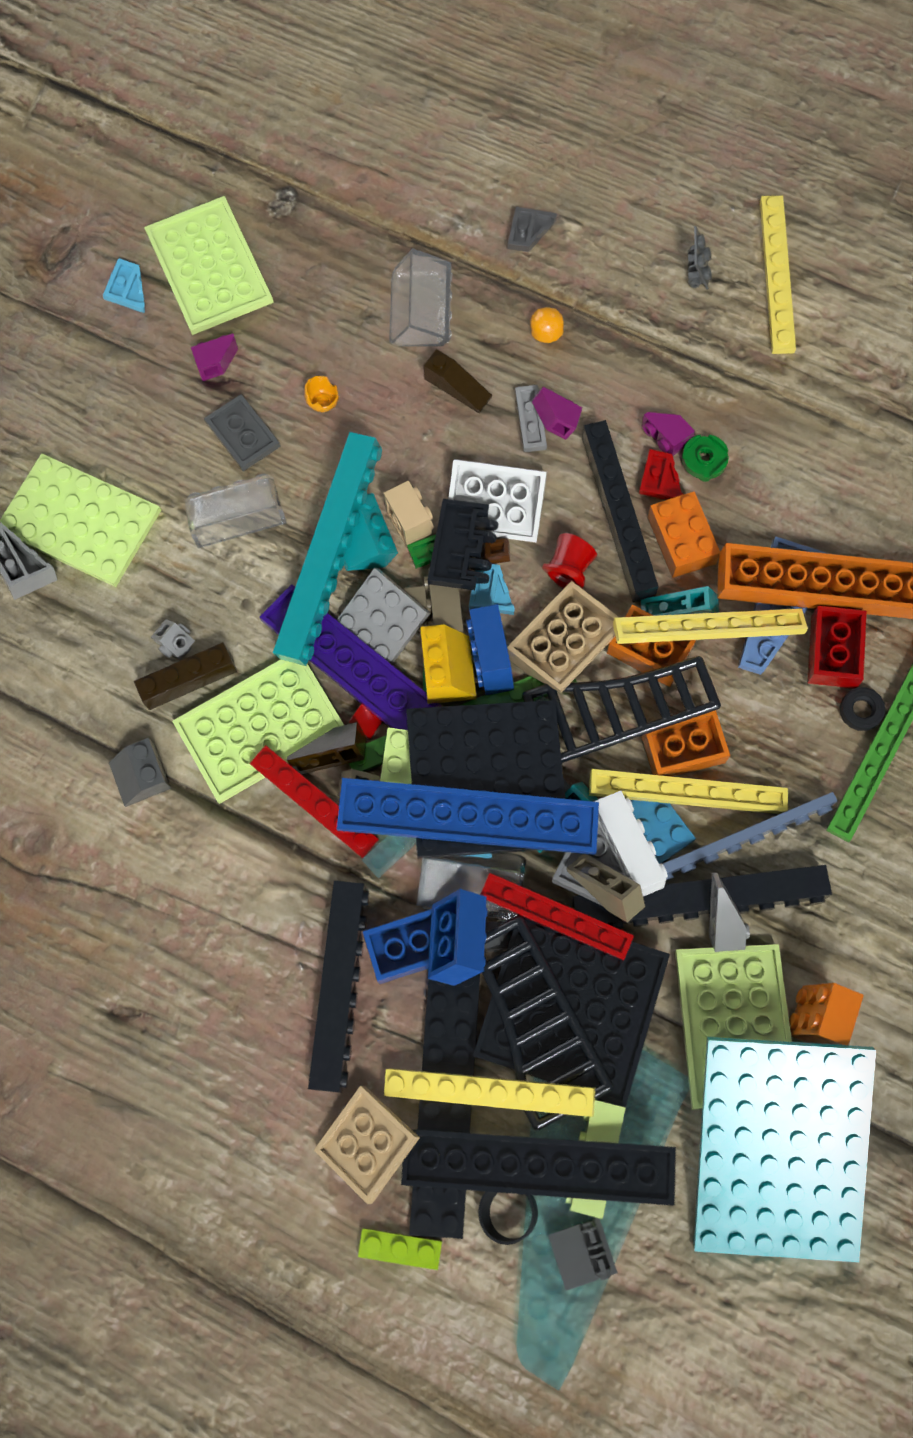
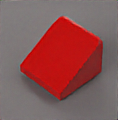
[349,704,383,739]

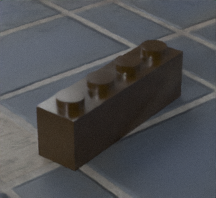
[134,642,237,710]

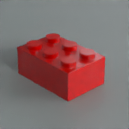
[807,606,867,689]

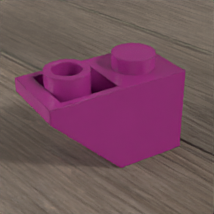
[191,333,238,381]
[532,387,583,440]
[642,412,695,456]

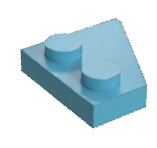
[103,258,145,313]
[469,564,515,615]

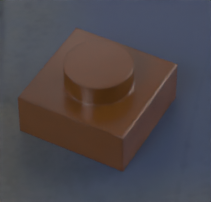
[485,538,510,564]

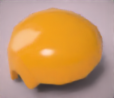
[530,307,564,343]
[304,376,339,413]

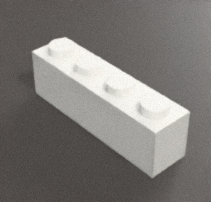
[593,791,668,896]

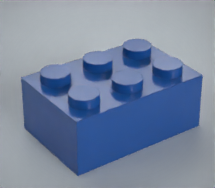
[466,604,514,695]
[428,889,487,986]
[363,909,432,984]

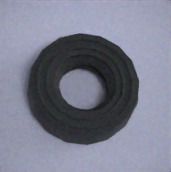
[840,687,885,731]

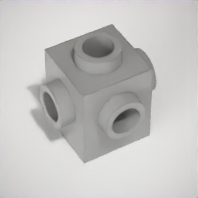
[151,619,195,659]

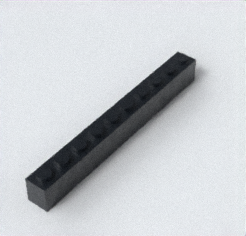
[572,865,832,929]

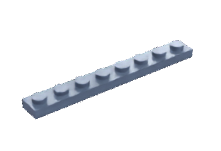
[663,792,838,881]

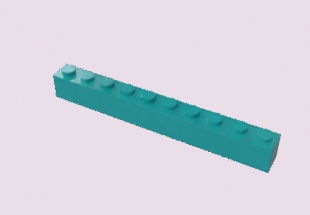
[273,432,382,666]

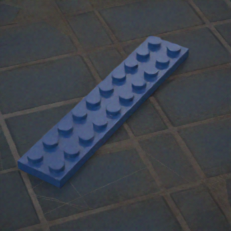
[337,778,599,855]

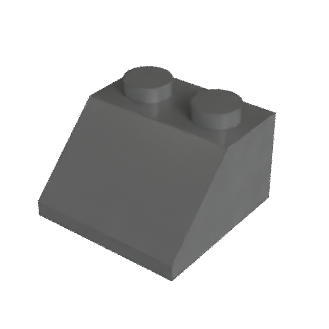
[109,738,171,807]

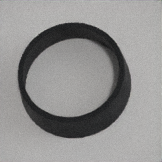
[478,1192,538,1245]

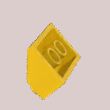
[420,624,476,704]

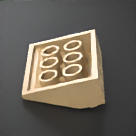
[507,581,618,693]

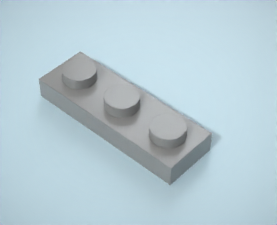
[515,385,547,452]

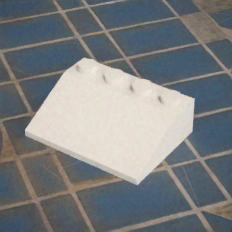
[449,459,547,542]

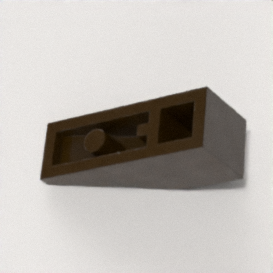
[423,349,492,413]
[287,722,366,775]

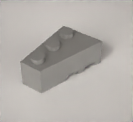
[0,522,58,600]

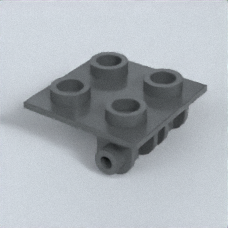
[688,226,712,290]
[548,1218,618,1291]

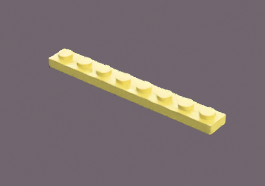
[760,196,796,354]
[613,609,808,644]
[589,769,788,814]
[384,1068,595,1117]

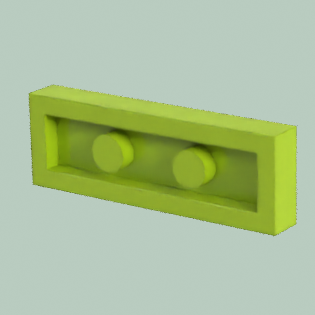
[358,1228,442,1270]

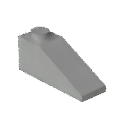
[709,873,750,952]

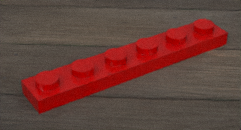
[249,745,379,859]
[480,873,634,960]

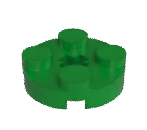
[681,435,729,482]

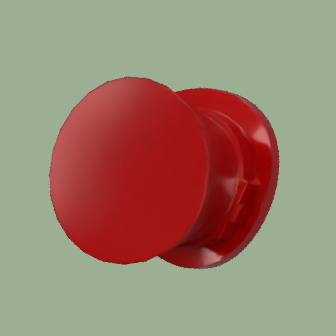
[541,533,598,589]

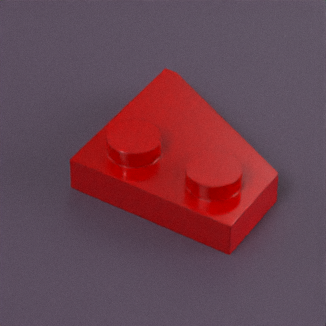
[639,449,684,500]

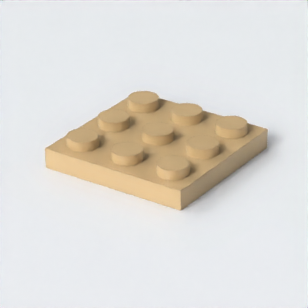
[314,1086,420,1204]

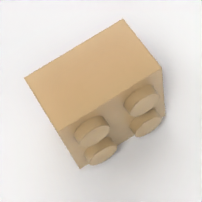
[384,481,434,548]

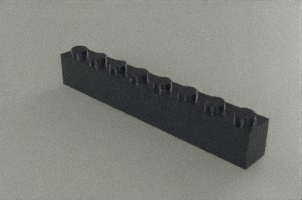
[582,420,659,603]
[308,881,370,1093]

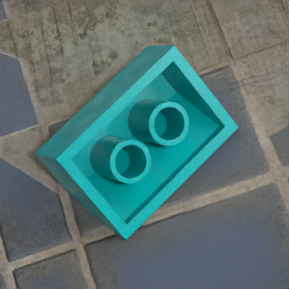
[344,493,398,571]

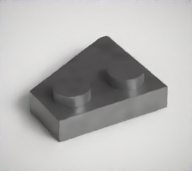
[508,207,557,252]

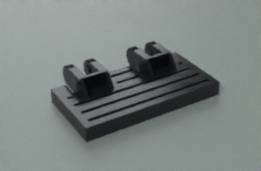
[428,499,499,591]

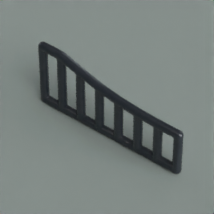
[522,656,721,763]
[482,915,614,1131]

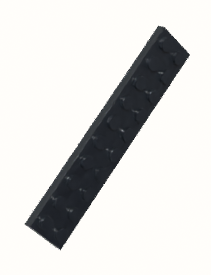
[409,974,480,1239]
[401,1129,676,1206]

